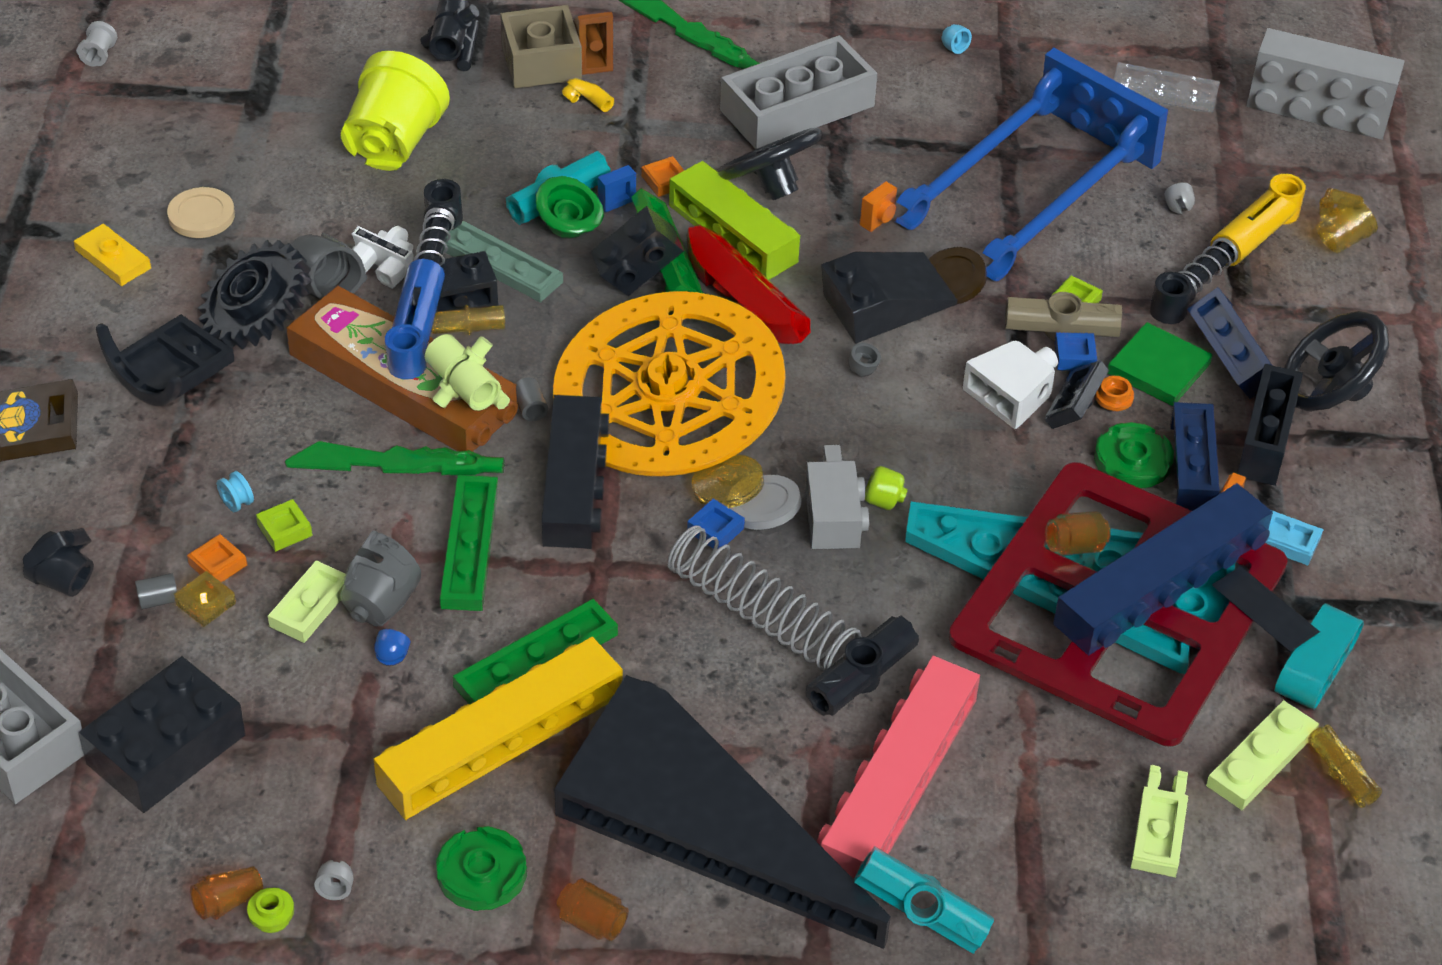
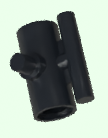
[420,0,479,71]

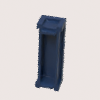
[1187,287,1273,399]
[1170,402,1220,511]

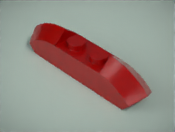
[686,225,811,344]

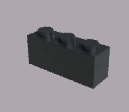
[1237,364,1303,486]

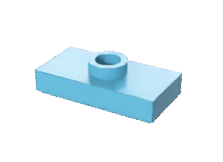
[1265,510,1324,566]

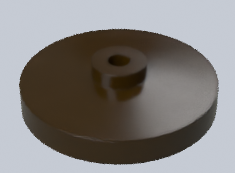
[929,247,987,304]

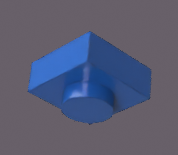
[598,165,636,213]
[1054,332,1097,370]
[687,498,745,549]

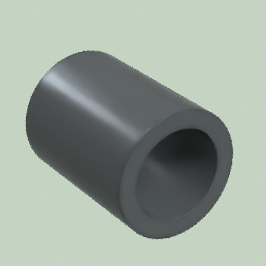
[515,377,548,421]
[135,573,179,610]

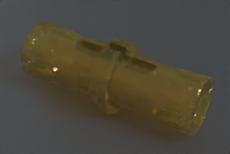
[1308,724,1382,808]

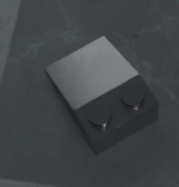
[821,251,957,344]

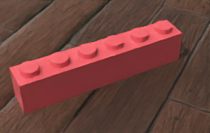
[817,656,980,890]

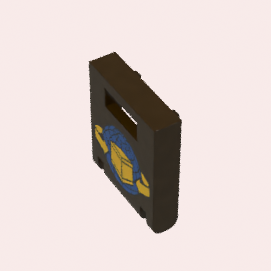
[0,379,78,462]

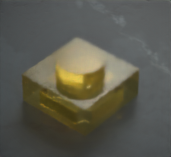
[174,571,236,627]

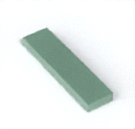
[443,221,563,303]

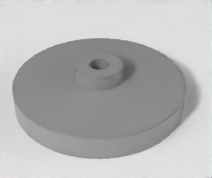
[728,475,801,530]

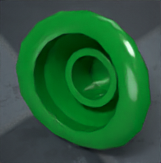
[536,176,604,239]

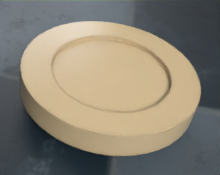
[167,187,235,238]

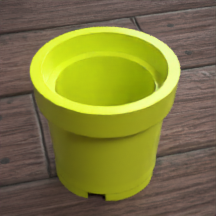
[341,51,450,171]

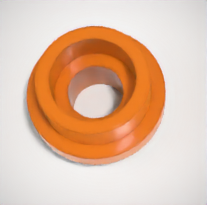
[1095,376,1134,411]

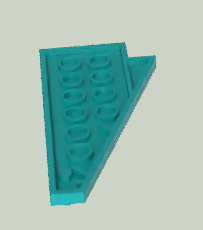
[905,501,1235,674]

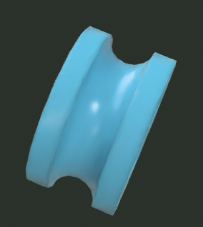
[216,471,254,512]

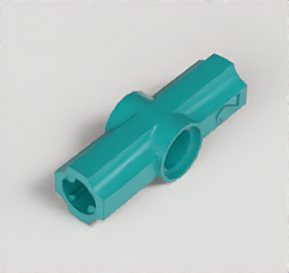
[506,151,611,225]
[854,846,994,954]

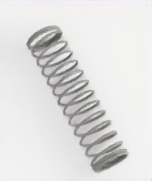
[668,526,862,671]

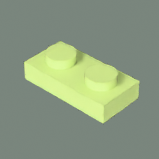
[268,560,346,643]

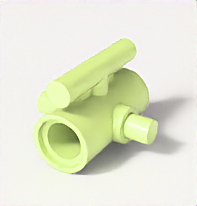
[424,334,510,411]

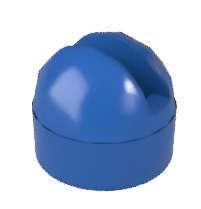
[374,629,411,666]

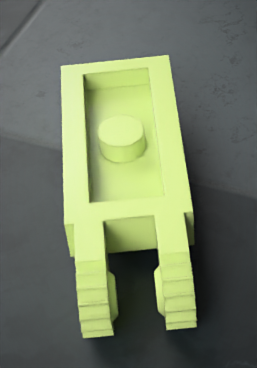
[1131,765,1188,878]

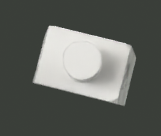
[963,341,1058,429]

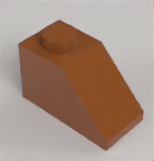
[573,12,613,75]

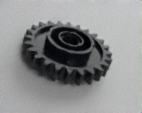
[198,240,312,350]

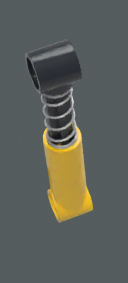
[1150,174,1306,324]

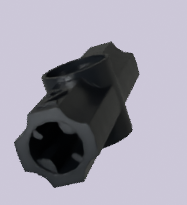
[805,615,919,716]

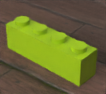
[669,160,800,280]

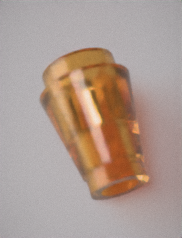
[190,866,263,920]

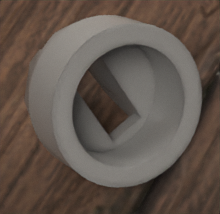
[1164,183,1195,215]
[314,860,353,900]

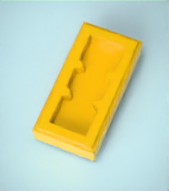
[74,223,151,286]

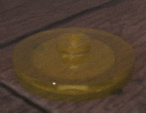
[692,454,764,508]

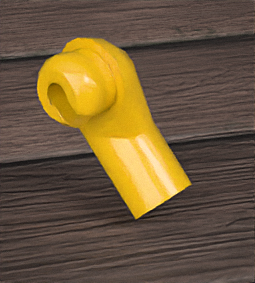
[562,78,614,112]

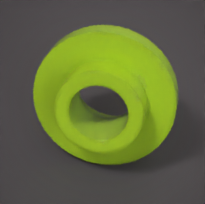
[247,888,294,933]

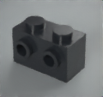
[591,206,684,296]
[434,251,498,321]

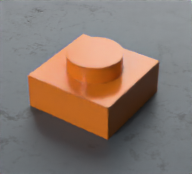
[860,181,897,232]

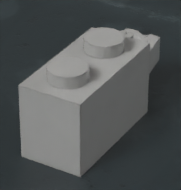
[805,445,869,549]

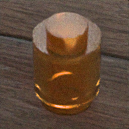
[1045,511,1111,555]
[557,878,629,941]

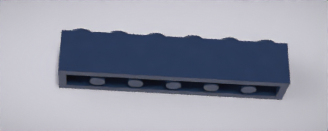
[1053,483,1273,656]

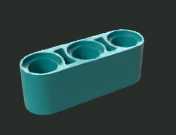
[1274,603,1364,710]

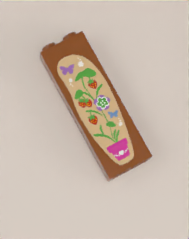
[286,286,518,452]

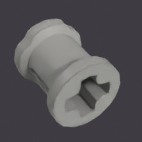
[76,21,118,67]

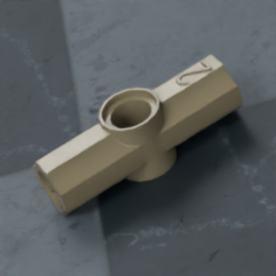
[1005,292,1122,341]

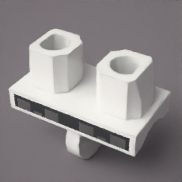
[352,226,414,289]

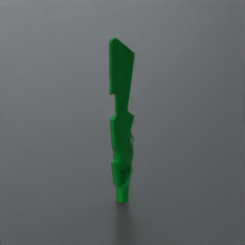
[619,0,760,69]
[285,441,505,475]

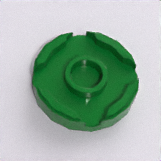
[1094,422,1174,488]
[436,826,527,911]

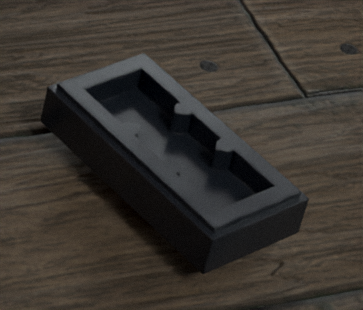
[1044,361,1109,429]

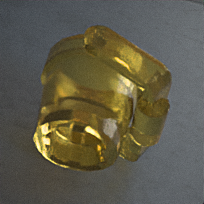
[1316,188,1378,254]

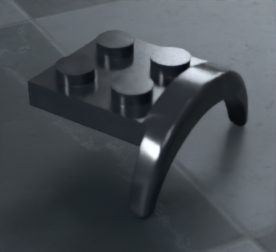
[96,314,234,406]

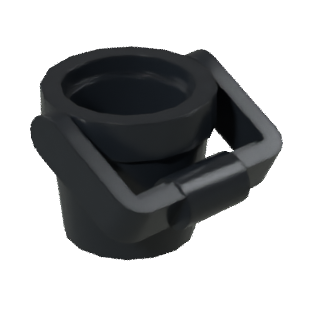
[22,528,94,597]

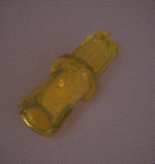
[431,305,505,335]

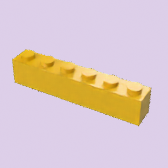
[374,636,623,820]

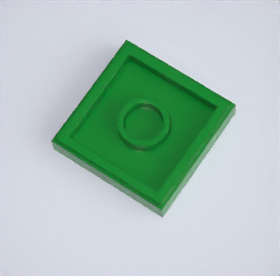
[1107,322,1213,406]

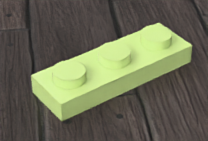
[1206,700,1319,810]

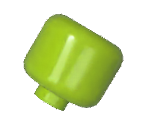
[865,466,908,510]

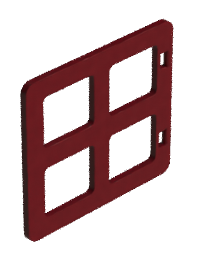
[949,462,1288,747]

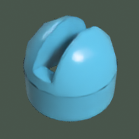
[941,24,972,54]

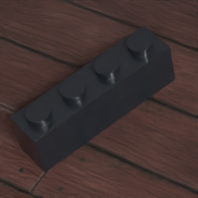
[542,395,609,549]

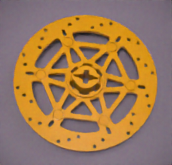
[553,291,786,476]

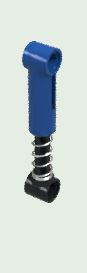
[385,179,463,380]

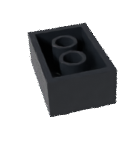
[78,656,245,814]

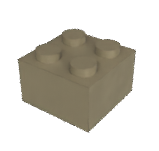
[500,5,582,88]

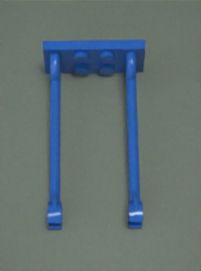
[895,48,1168,281]

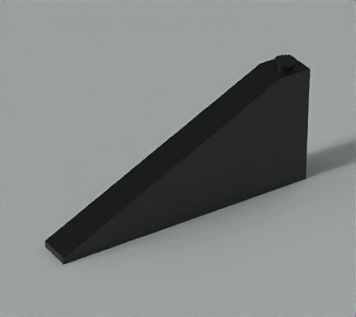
[554,675,891,949]

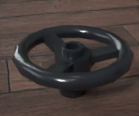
[716,128,823,200]
[1284,311,1389,412]

